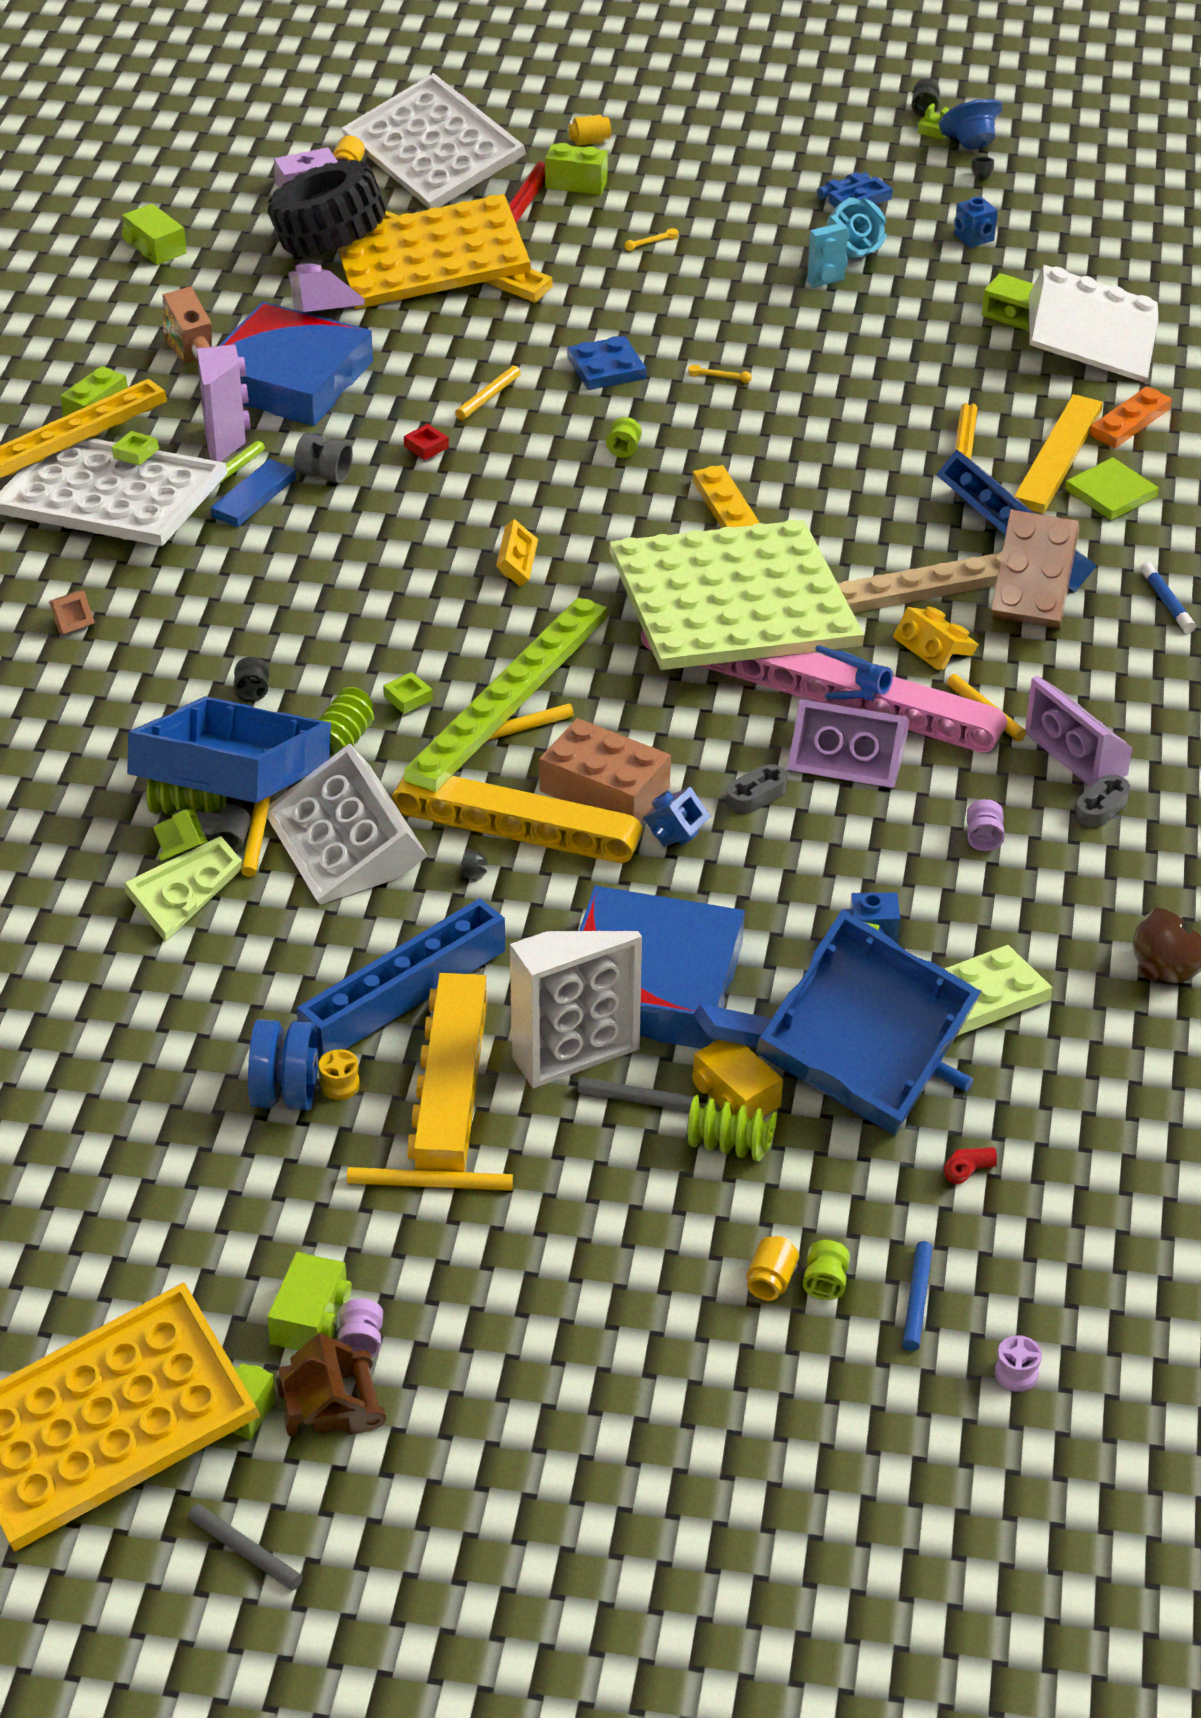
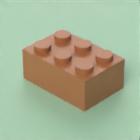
[991,510,1080,629]
[539,718,671,821]

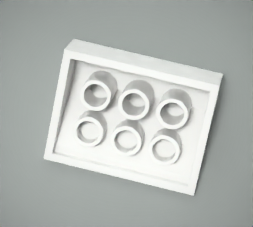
[1029,265,1158,383]
[267,744,428,905]
[510,931,642,1088]

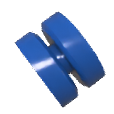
[248,1019,318,1110]

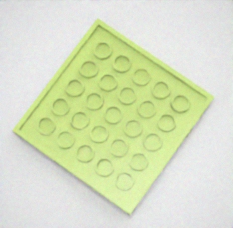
[610,520,864,670]

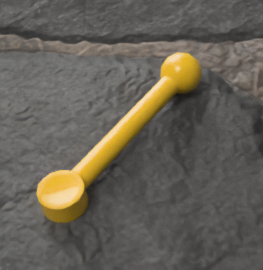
[624,228,678,252]
[688,364,752,383]

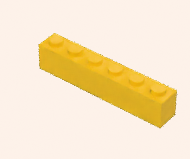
[407,973,487,1172]

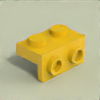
[893,606,979,671]

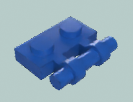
[817,172,893,207]

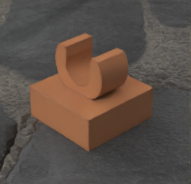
[49,590,95,634]

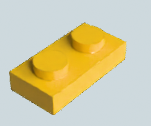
[496,519,538,587]

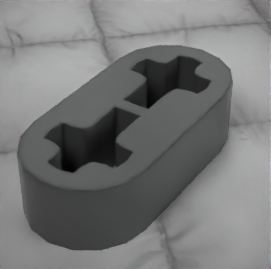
[726,764,787,814]
[1075,775,1130,828]

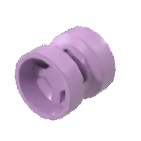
[967,799,1004,851]
[337,1299,383,1357]

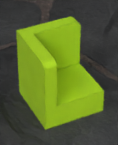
[153,809,208,862]

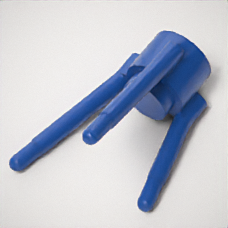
[815,645,893,701]

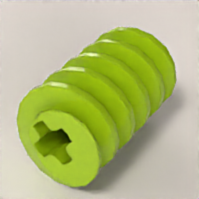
[318,687,374,759]
[146,779,227,816]
[687,1095,777,1162]

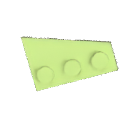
[125,836,242,942]

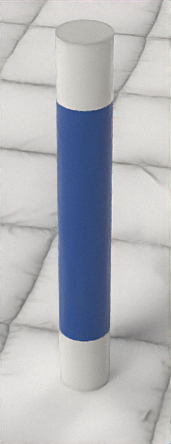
[1140,562,1196,634]

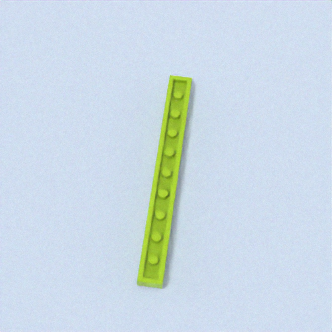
[404,598,607,792]

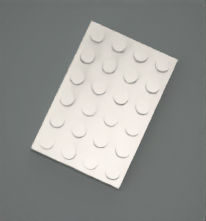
[341,73,526,209]
[0,438,227,546]

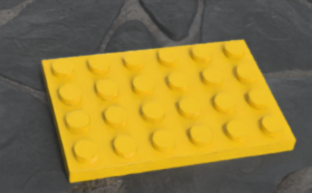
[337,194,531,309]
[0,1282,260,1552]

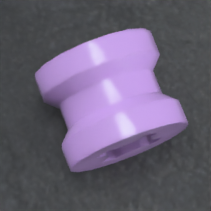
[995,1336,1042,1392]

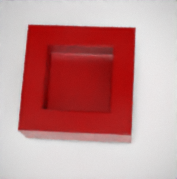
[403,424,449,460]

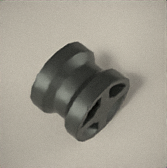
[233,657,270,702]

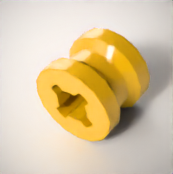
[318,1049,360,1100]

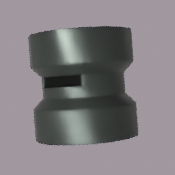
[911,79,940,117]

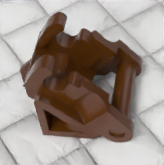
[276,1333,386,1436]

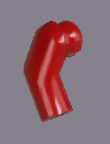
[944,1147,997,1184]

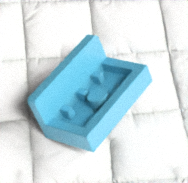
[807,215,850,288]

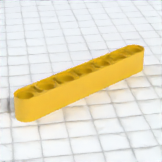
[391,774,643,863]

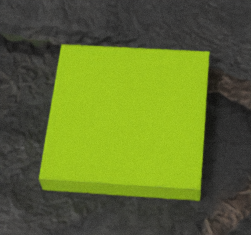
[1065,457,1159,520]

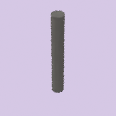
[578,1077,694,1112]
[188,1504,303,1591]

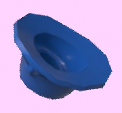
[938,99,1003,150]

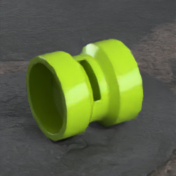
[803,1240,850,1301]

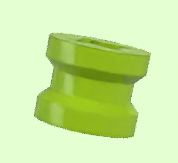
[606,417,642,458]

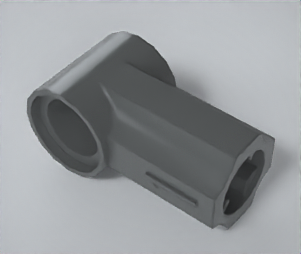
[175,806,251,854]

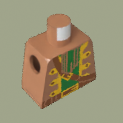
[163,286,212,363]

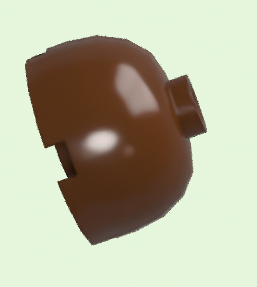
[1132,907,1201,984]

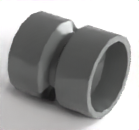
[294,432,353,483]

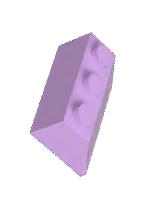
[289,263,365,312]
[197,345,251,462]
[1025,676,1132,787]
[787,699,909,788]

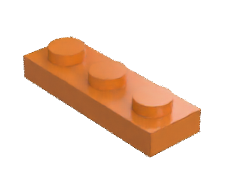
[1089,386,1172,449]

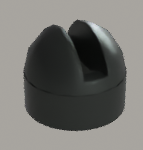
[971,156,994,180]
[460,848,488,880]

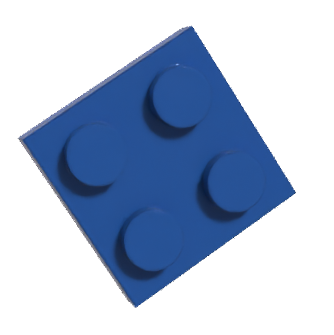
[567,336,646,390]

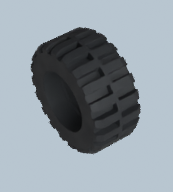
[267,160,386,257]

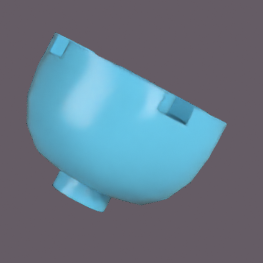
[827,197,887,259]

